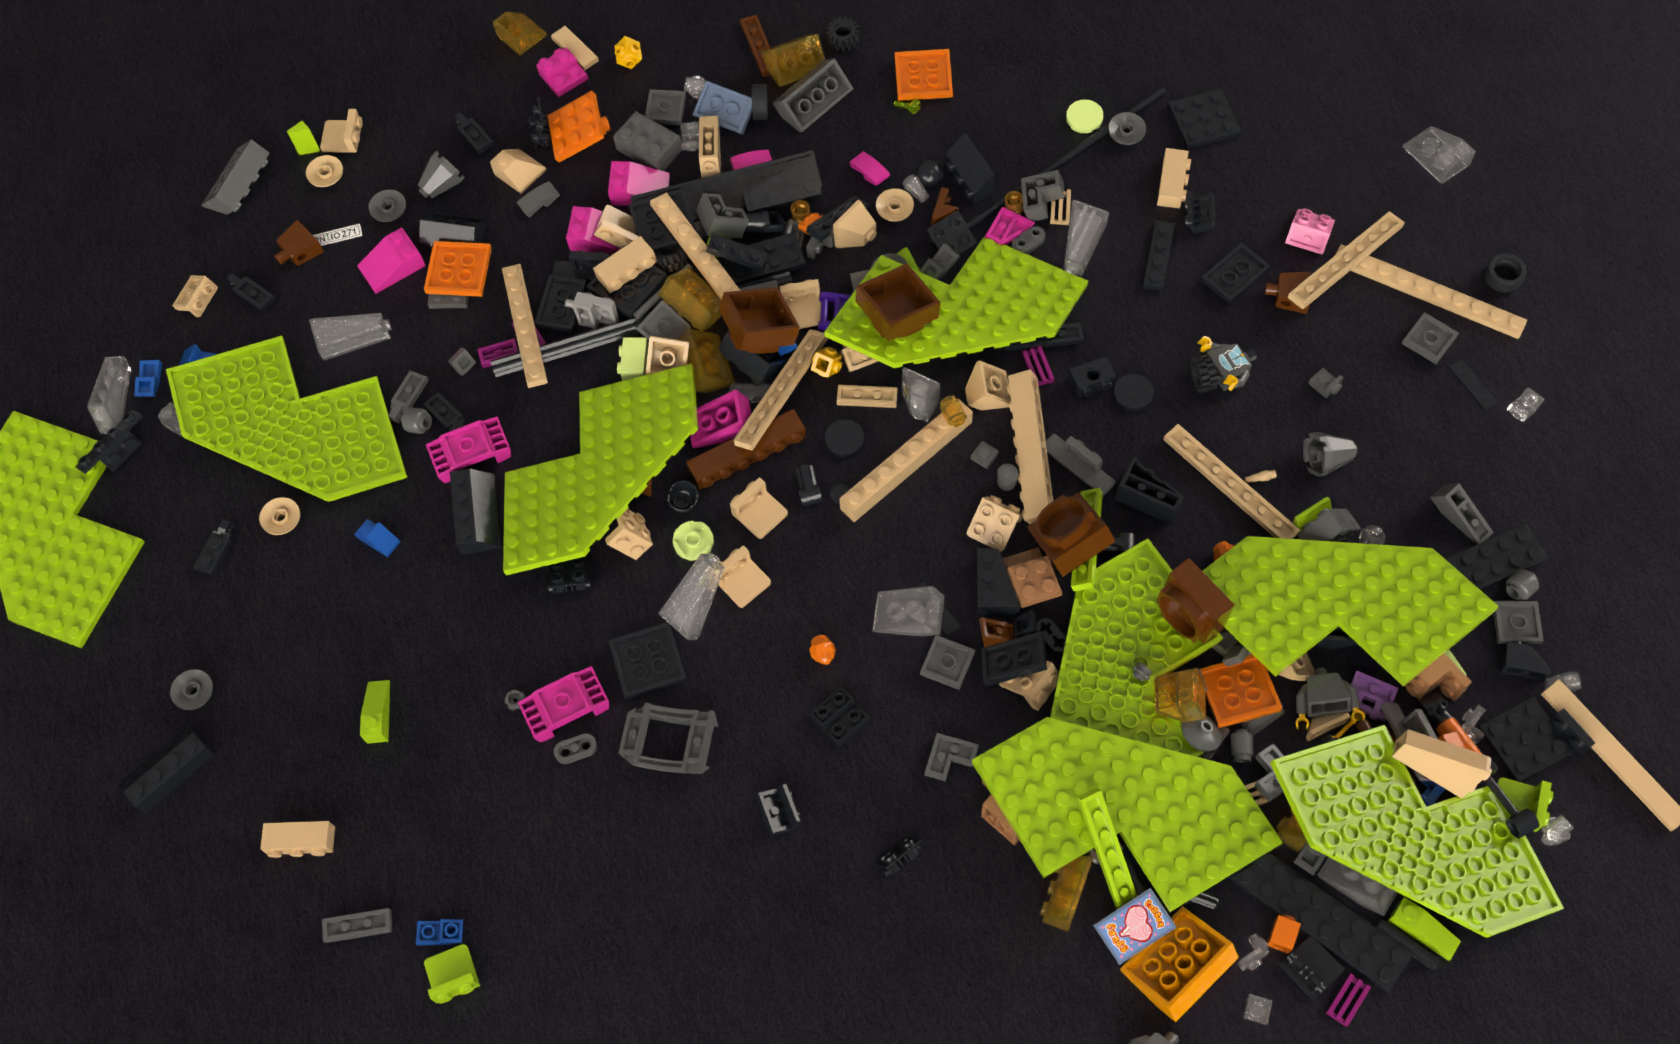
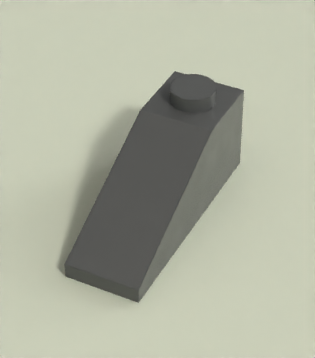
[1430,483,1494,545]

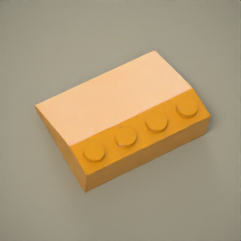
[1120,906,1239,1022]

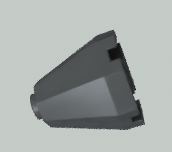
[418,151,465,198]
[1303,432,1357,477]

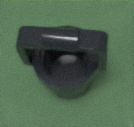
[745,209,785,234]

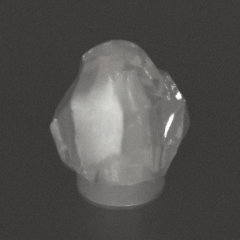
[684,75,706,99]
[1359,525,1385,545]
[1541,814,1574,846]

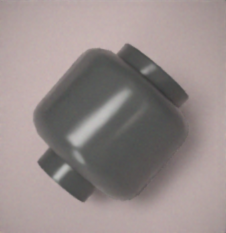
[401,407,432,434]
[1506,569,1539,601]

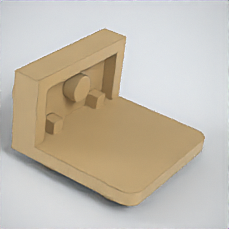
[320,109,363,152]
[594,205,638,249]
[780,279,821,329]
[730,477,788,539]
[967,495,1023,551]
[605,508,653,560]
[712,545,771,608]
[999,660,1059,711]

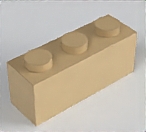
[1157,148,1191,209]
[593,236,657,293]
[261,821,335,858]

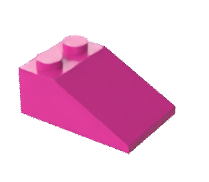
[608,161,670,206]
[566,206,620,254]
[357,227,425,294]
[690,390,752,448]

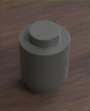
[997,464,1018,491]
[1230,729,1253,763]

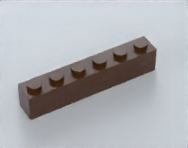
[686,409,806,489]

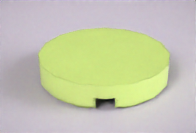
[1066,100,1103,133]
[673,521,714,561]

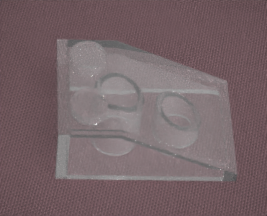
[1402,126,1476,184]
[873,586,945,637]
[1318,857,1398,916]

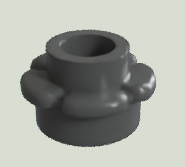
[1132,662,1152,682]
[505,690,526,710]

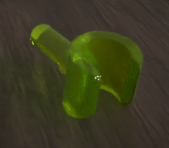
[894,99,921,114]

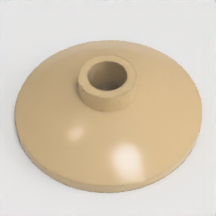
[306,155,343,187]
[876,189,914,221]
[259,497,300,535]

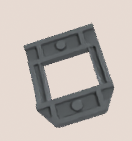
[618,703,718,774]

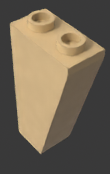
[699,116,721,178]
[1392,729,1492,798]

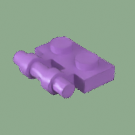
[1351,671,1398,722]

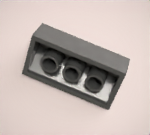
[772,58,853,132]
[202,140,270,215]

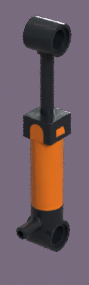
[1416,692,1540,839]

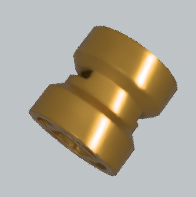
[1005,191,1024,215]
[791,200,810,223]

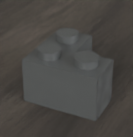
[1021,170,1065,222]
[696,193,749,238]
[1298,508,1361,542]

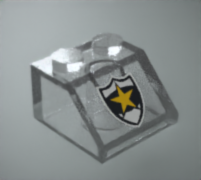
[902,367,940,422]

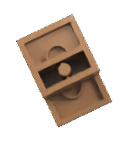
[1002,547,1062,608]
[1405,654,1472,701]
[981,780,1020,846]

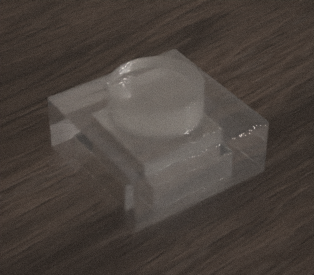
[1243,994,1272,1025]

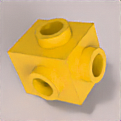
[614,36,642,69]
[811,347,842,378]

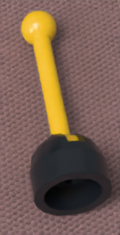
[1319,715,1361,745]

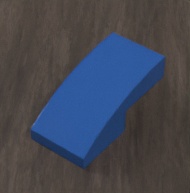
[134,360,162,397]

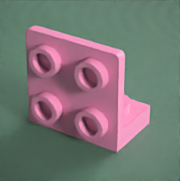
[1285,209,1335,255]

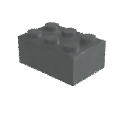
[613,111,682,171]

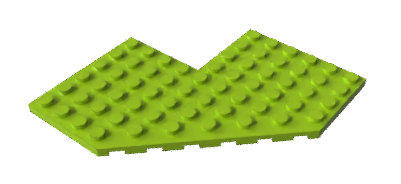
[824,236,1088,368]
[166,336,407,502]
[503,363,698,575]
[0,411,144,648]
[1202,536,1498,687]
[1050,538,1223,757]
[971,717,1283,912]
[1270,725,1564,938]

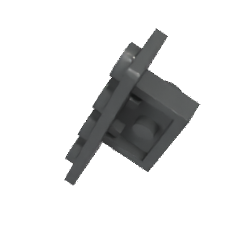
[1046,434,1116,496]
[1380,703,1438,781]

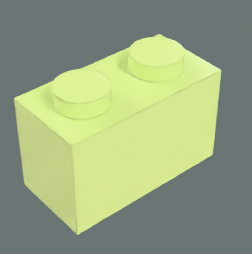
[617,337,649,381]

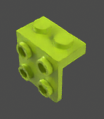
[1497,778,1553,832]
[424,944,480,1004]

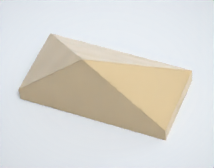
[1306,712,1351,741]

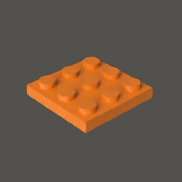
[895,49,953,101]
[547,91,604,163]
[424,241,492,297]
[1200,655,1282,728]

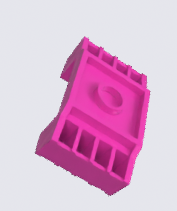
[426,417,511,483]
[518,666,609,742]

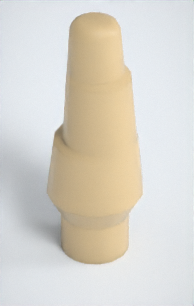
[1245,470,1277,483]

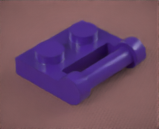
[818,292,851,331]

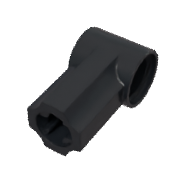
[796,464,822,506]
[1101,532,1136,556]

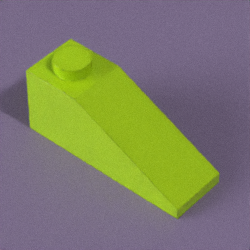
[360,680,390,744]
[1387,897,1461,961]

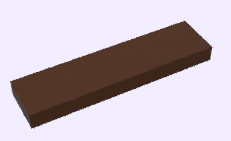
[740,15,779,77]

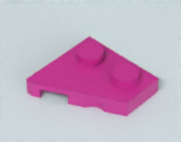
[985,207,1035,245]

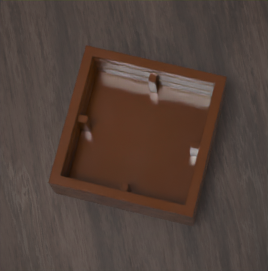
[856,263,941,342]
[719,287,800,354]
[1027,492,1115,577]
[1158,558,1235,645]

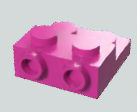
[536,47,588,97]

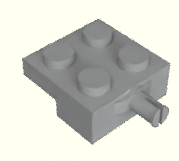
[565,292,620,329]

